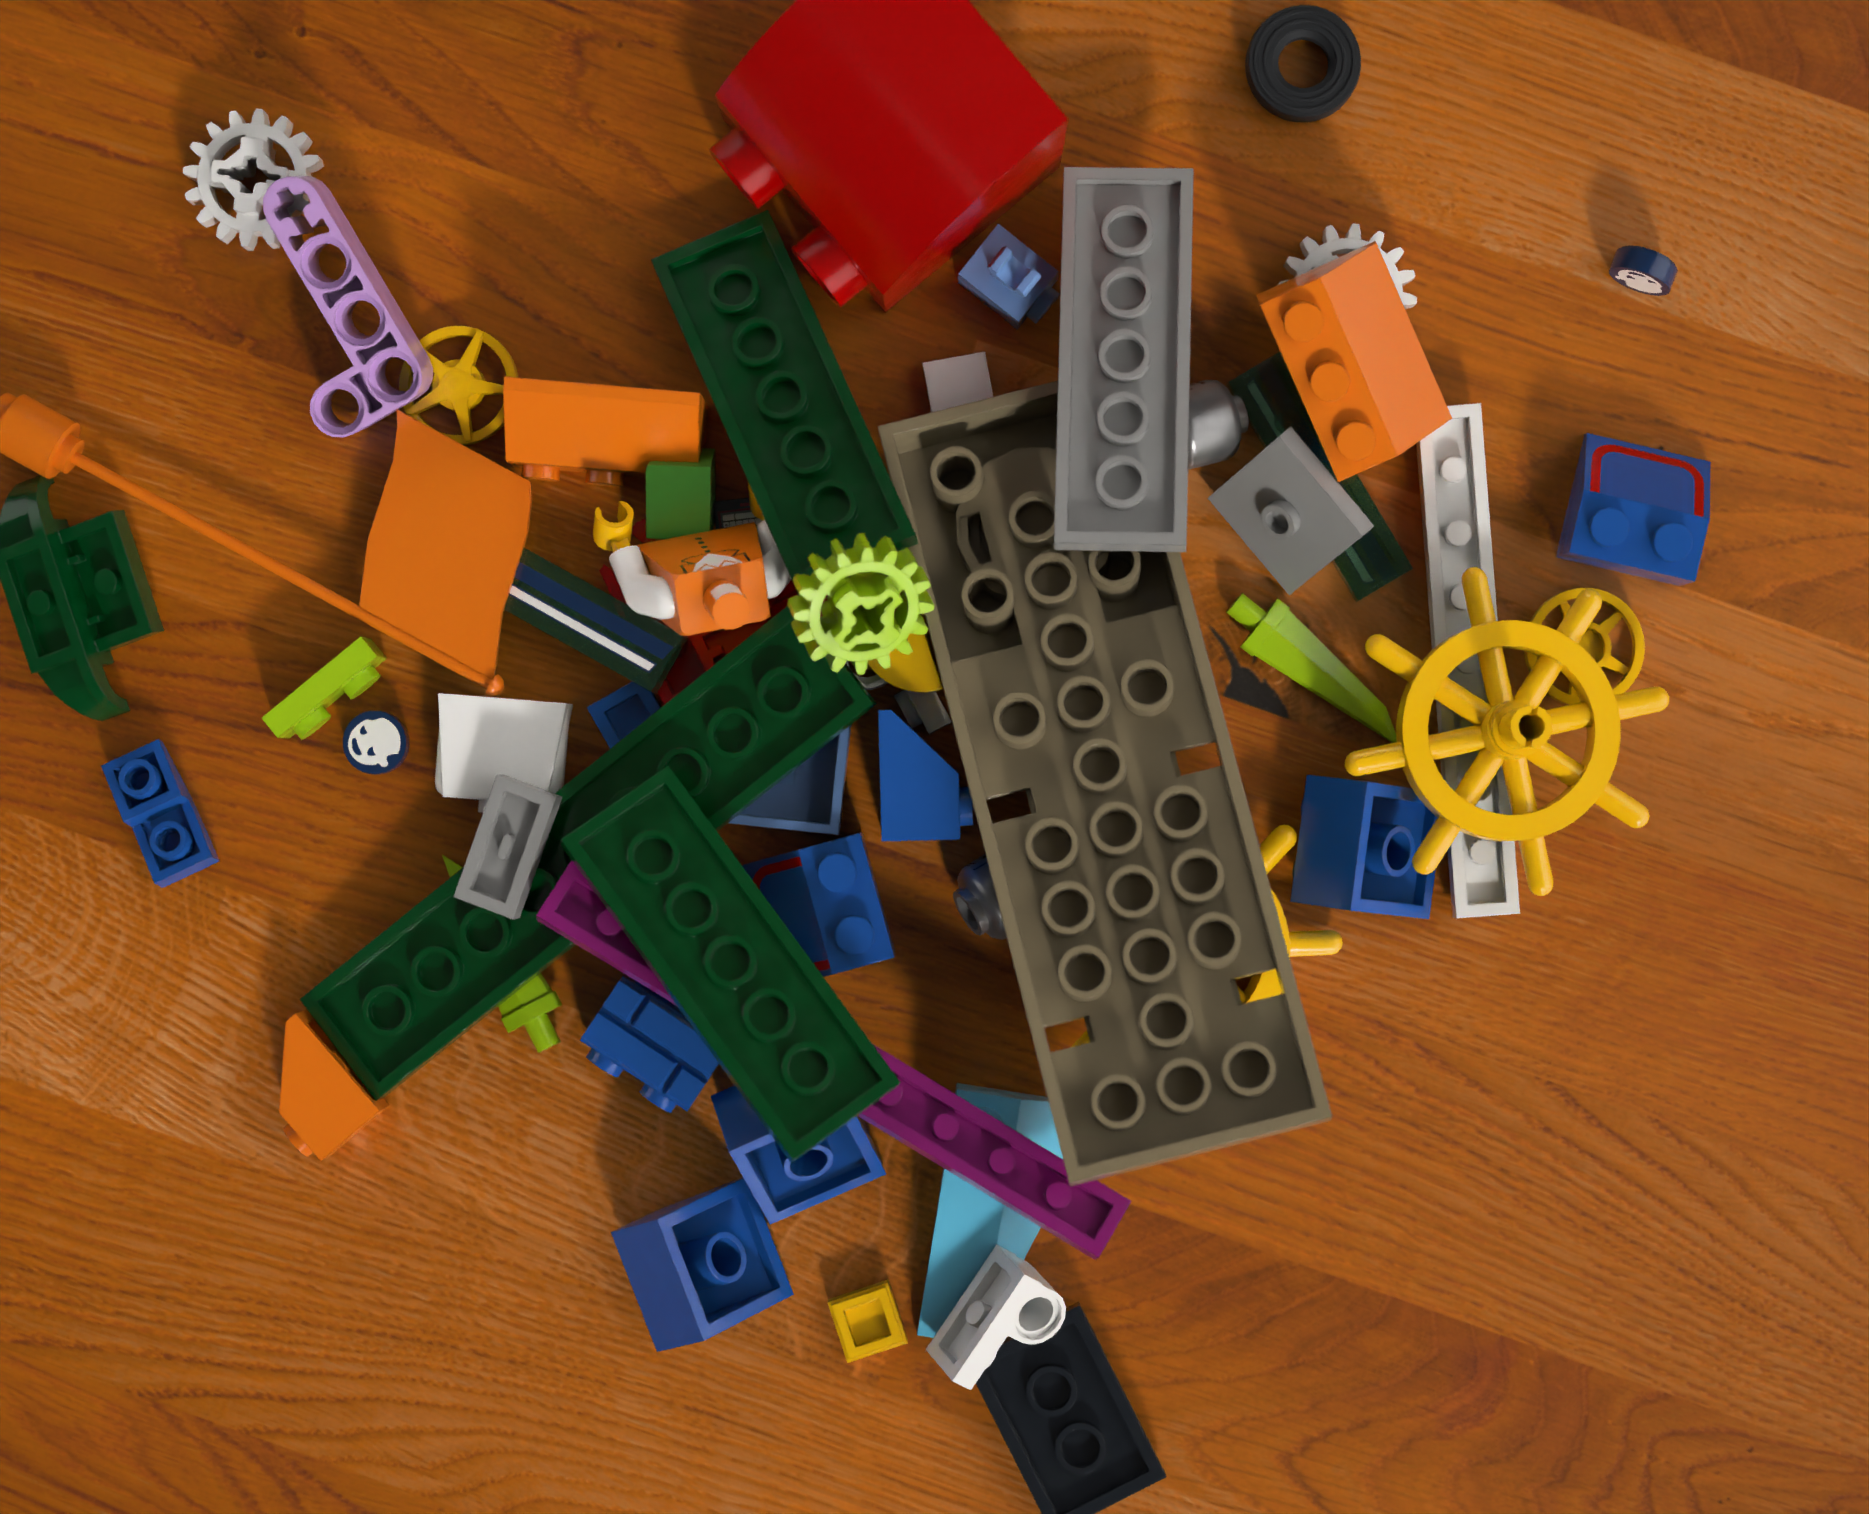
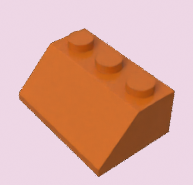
[1256,241,1452,482]
[503,377,709,487]

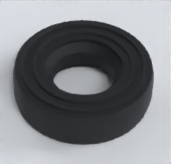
[1245,5,1361,123]

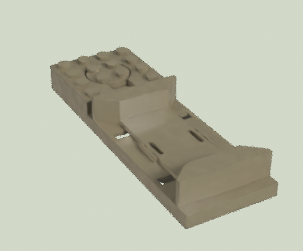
[878,381,1332,1186]

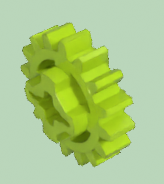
[787,533,934,675]

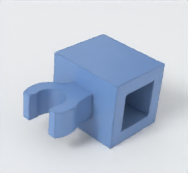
[958,224,1060,330]

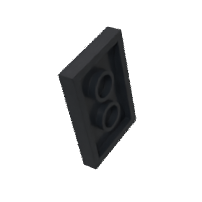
[976,1302,1167,1514]

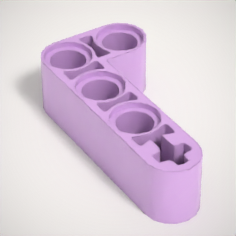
[263,175,433,438]

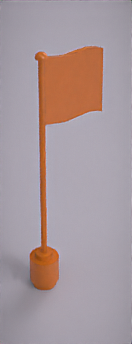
[0,392,532,697]

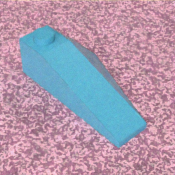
[917,1083,1063,1338]

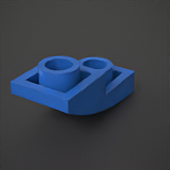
[101,739,220,888]

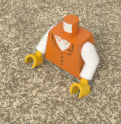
[593,483,791,636]

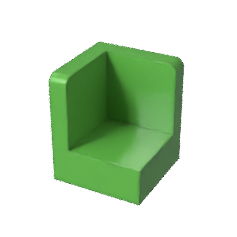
[646,448,716,539]

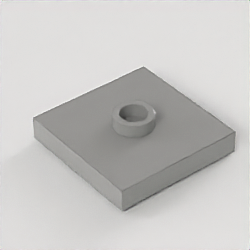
[1208,427,1374,595]

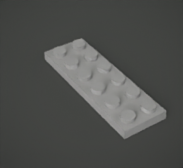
[1054,167,1194,552]

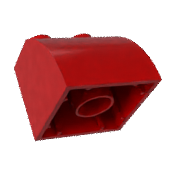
[708,0,1068,313]

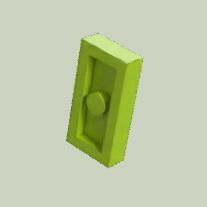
[262,636,387,740]

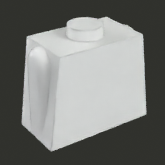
[435,693,573,813]

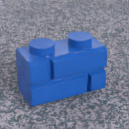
[580,974,719,1113]

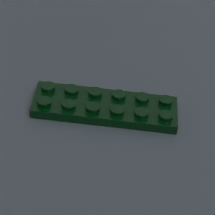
[651,210,918,595]
[561,765,901,1163]

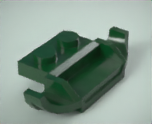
[0,475,164,721]

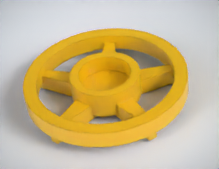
[399,326,518,445]
[1524,588,1645,705]

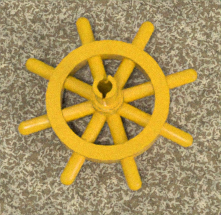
[1345,567,1669,896]

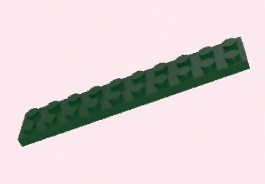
[300,606,877,1101]

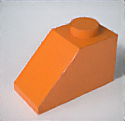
[279,1009,389,1161]

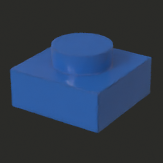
[587,676,661,748]

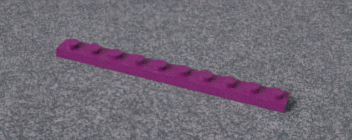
[536,861,1131,1260]

